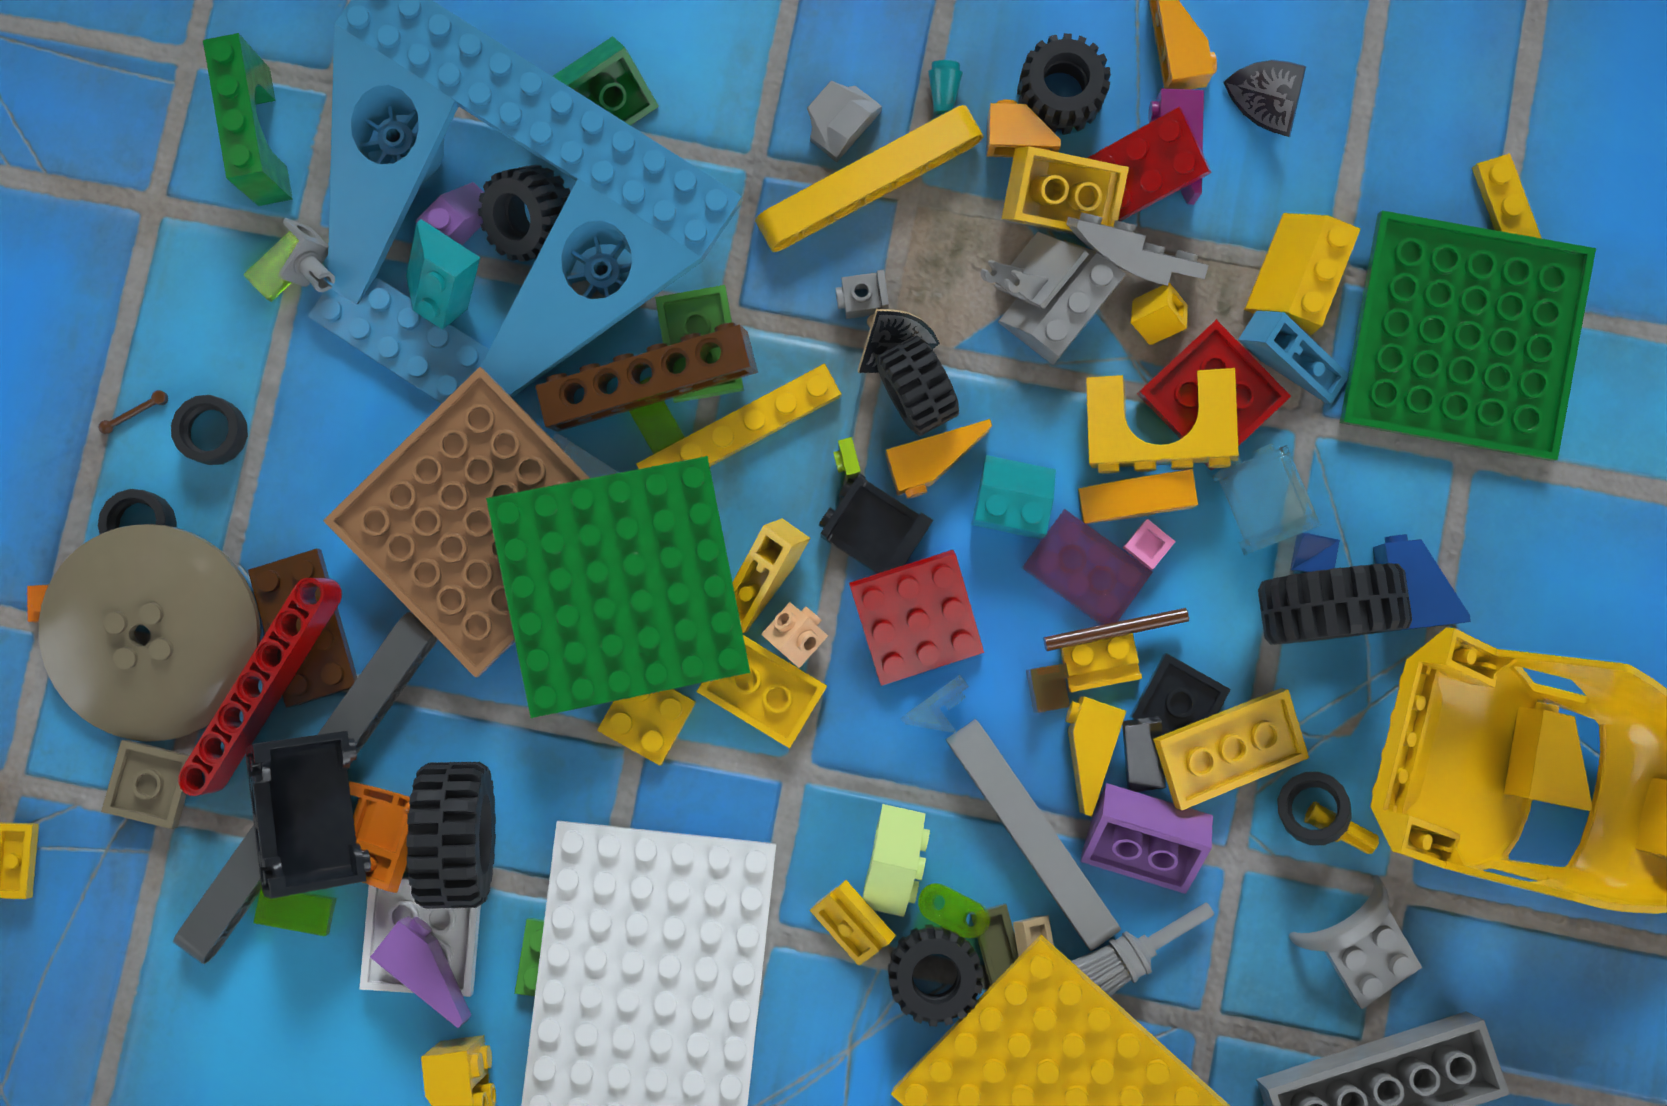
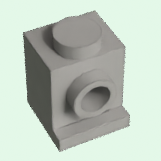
[835,270,889,319]

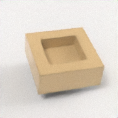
[1013,915,1054,957]

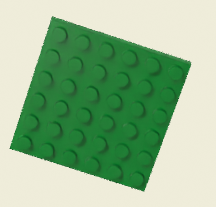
[1340,210,1596,461]
[486,456,750,718]

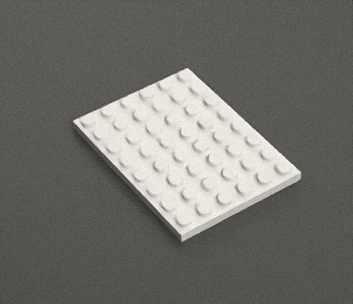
[521,820,776,1106]

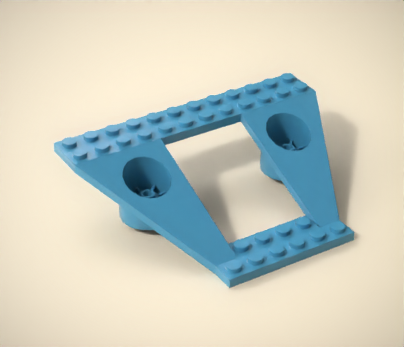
[307,0,743,404]

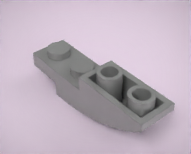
[1066,212,1209,286]

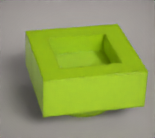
[833,437,861,480]

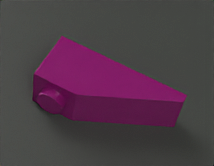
[1148,88,1204,205]

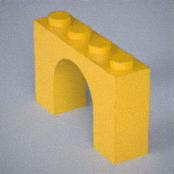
[1086,368,1239,474]

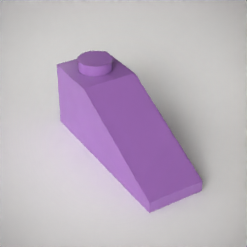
[370,916,471,1028]

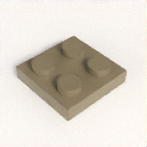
[101,740,190,829]

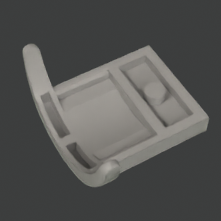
[1289,875,1422,1009]

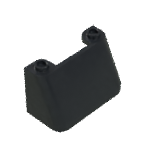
[246,731,371,899]

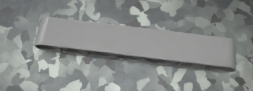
[945,719,1121,951]

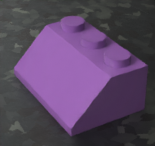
[1080,783,1213,894]

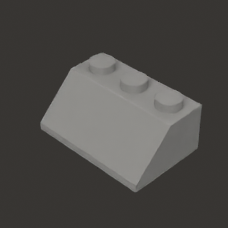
[998,240,1126,366]

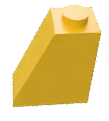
[1504,702,1592,811]

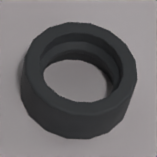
[171,395,248,465]
[98,489,177,534]
[1277,772,1352,845]

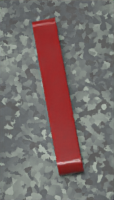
[178,578,342,796]

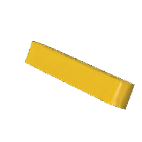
[755,105,984,252]

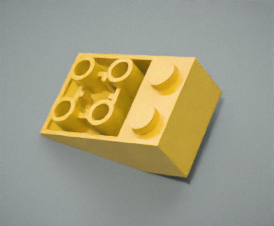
[421,1035,496,1106]

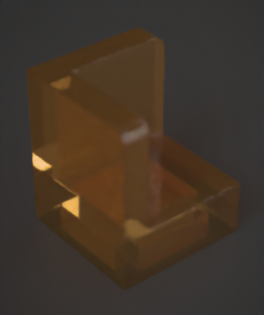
[1026,663,1069,713]

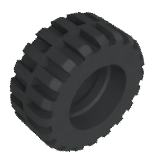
[1258,563,1413,645]
[407,762,496,909]

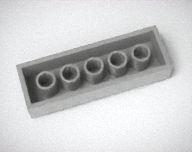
[1256,1011,1510,1106]

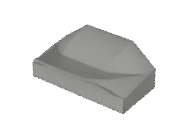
[807,80,882,163]

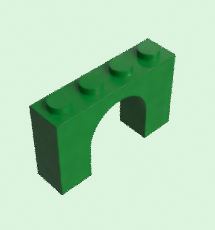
[203,33,293,206]

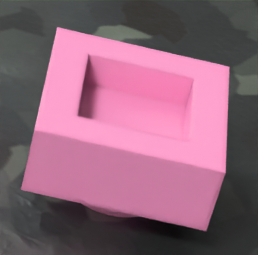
[1123,519,1176,571]

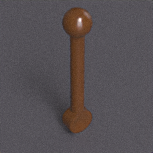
[98,390,168,434]

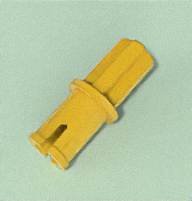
[1304,801,1379,854]

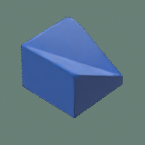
[1290,533,1340,573]

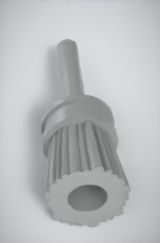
[1071,902,1214,996]

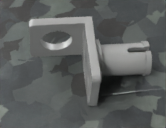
[279,218,335,292]

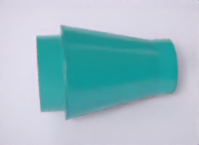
[928,60,963,115]

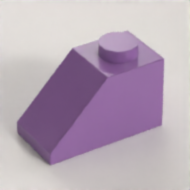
[415,182,484,245]

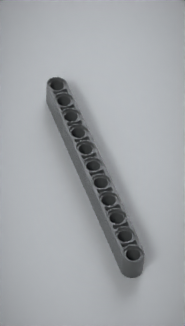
[173,612,438,964]

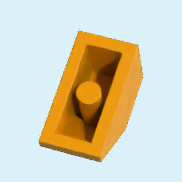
[986,99,1061,157]

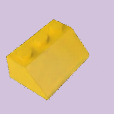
[1244,213,1361,336]

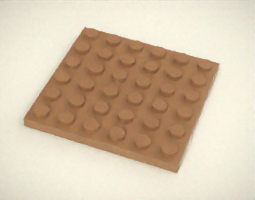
[323,367,590,678]

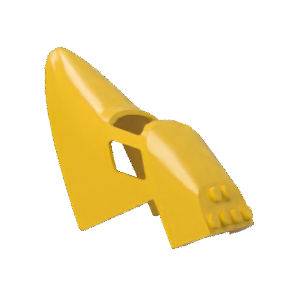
[1370,627,1667,914]

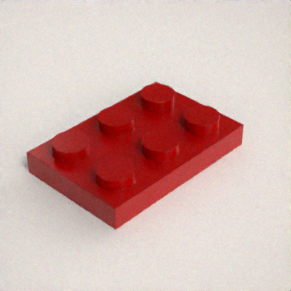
[1087,107,1212,221]

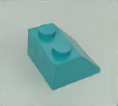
[406,219,480,330]
[971,455,1056,539]

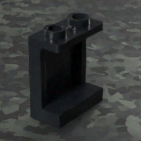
[819,474,933,574]

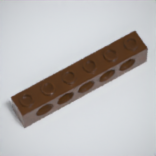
[536,322,758,432]

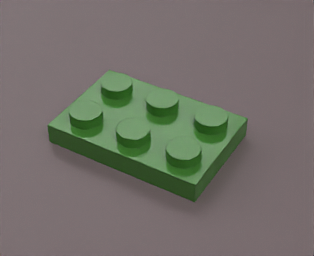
[655,285,744,403]

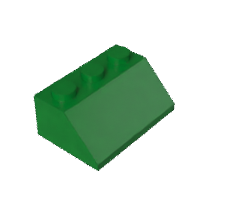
[553,36,659,126]

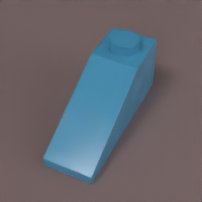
[1238,311,1348,404]

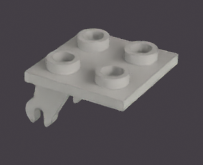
[981,232,1089,310]

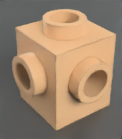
[761,602,828,668]

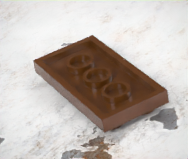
[248,548,358,708]

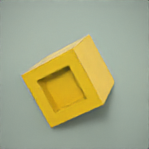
[1131,282,1188,345]

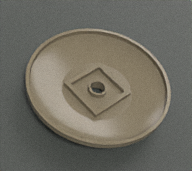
[38,524,261,741]

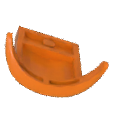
[349,781,410,893]

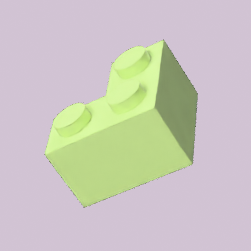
[862,804,930,917]

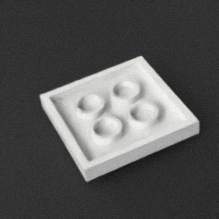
[359,877,481,997]

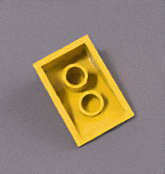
[1001,146,1129,232]

